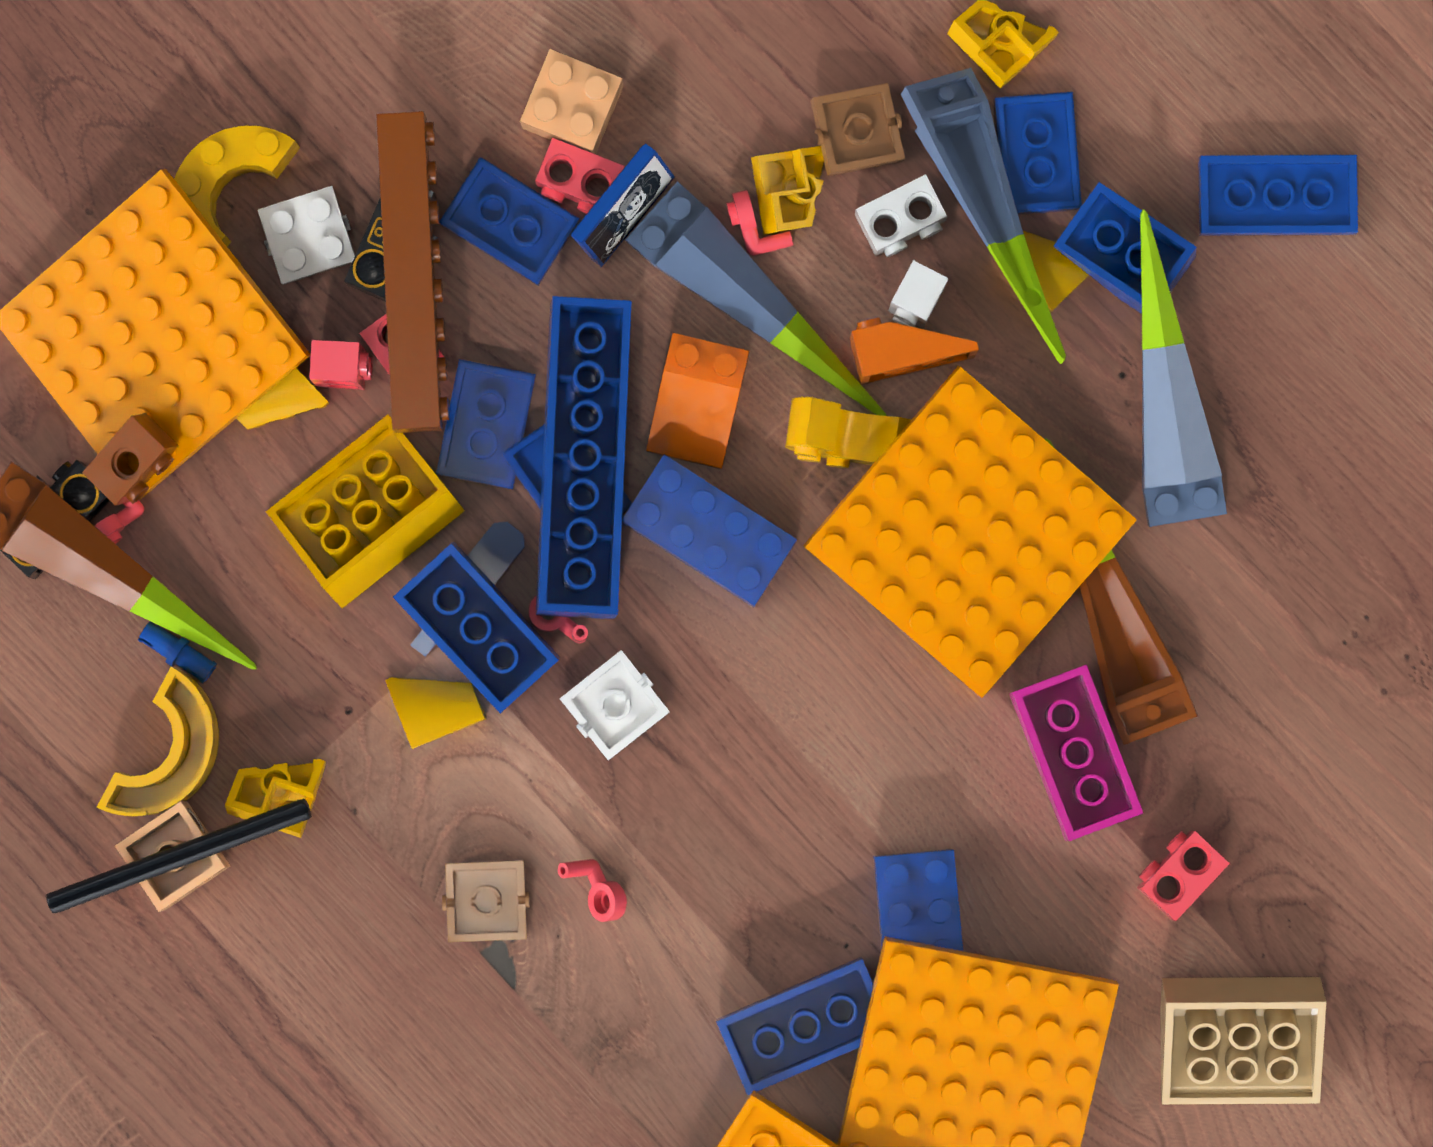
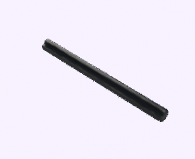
[46,799,312,913]

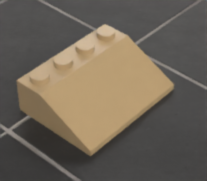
[1160,977,1326,1105]

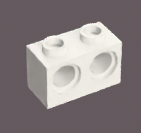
[855,174,947,257]
[888,260,948,329]

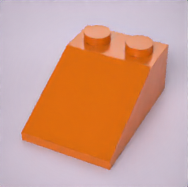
[850,318,979,385]
[646,333,749,469]

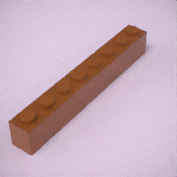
[376,111,449,433]

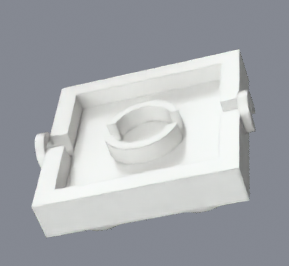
[258,186,355,285]
[559,650,670,761]

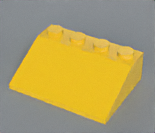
[266,414,465,609]

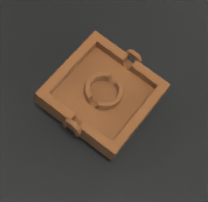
[810,83,905,176]
[442,860,530,943]

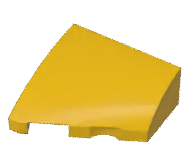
[751,146,824,235]
[1023,231,1089,312]

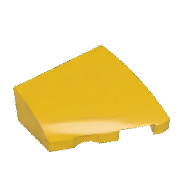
[947,0,1059,89]
[236,368,329,430]
[385,677,487,749]
[225,759,326,838]

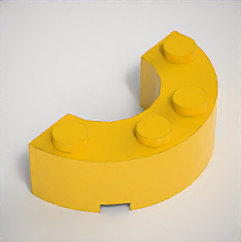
[174,126,300,247]
[785,397,911,469]
[97,667,219,816]

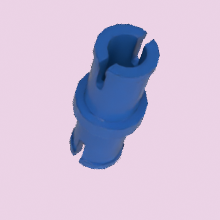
[138,621,217,684]

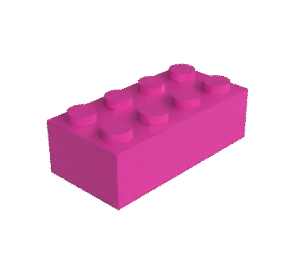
[1009,664,1143,841]

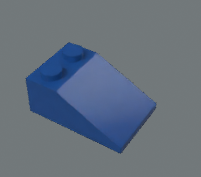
[1054,182,1197,314]

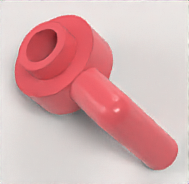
[726,190,794,256]
[94,500,144,544]
[529,596,588,644]
[558,859,627,922]

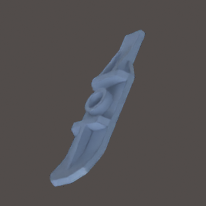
[410,522,525,657]

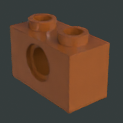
[82,413,179,506]

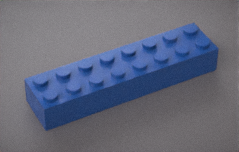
[536,296,632,619]

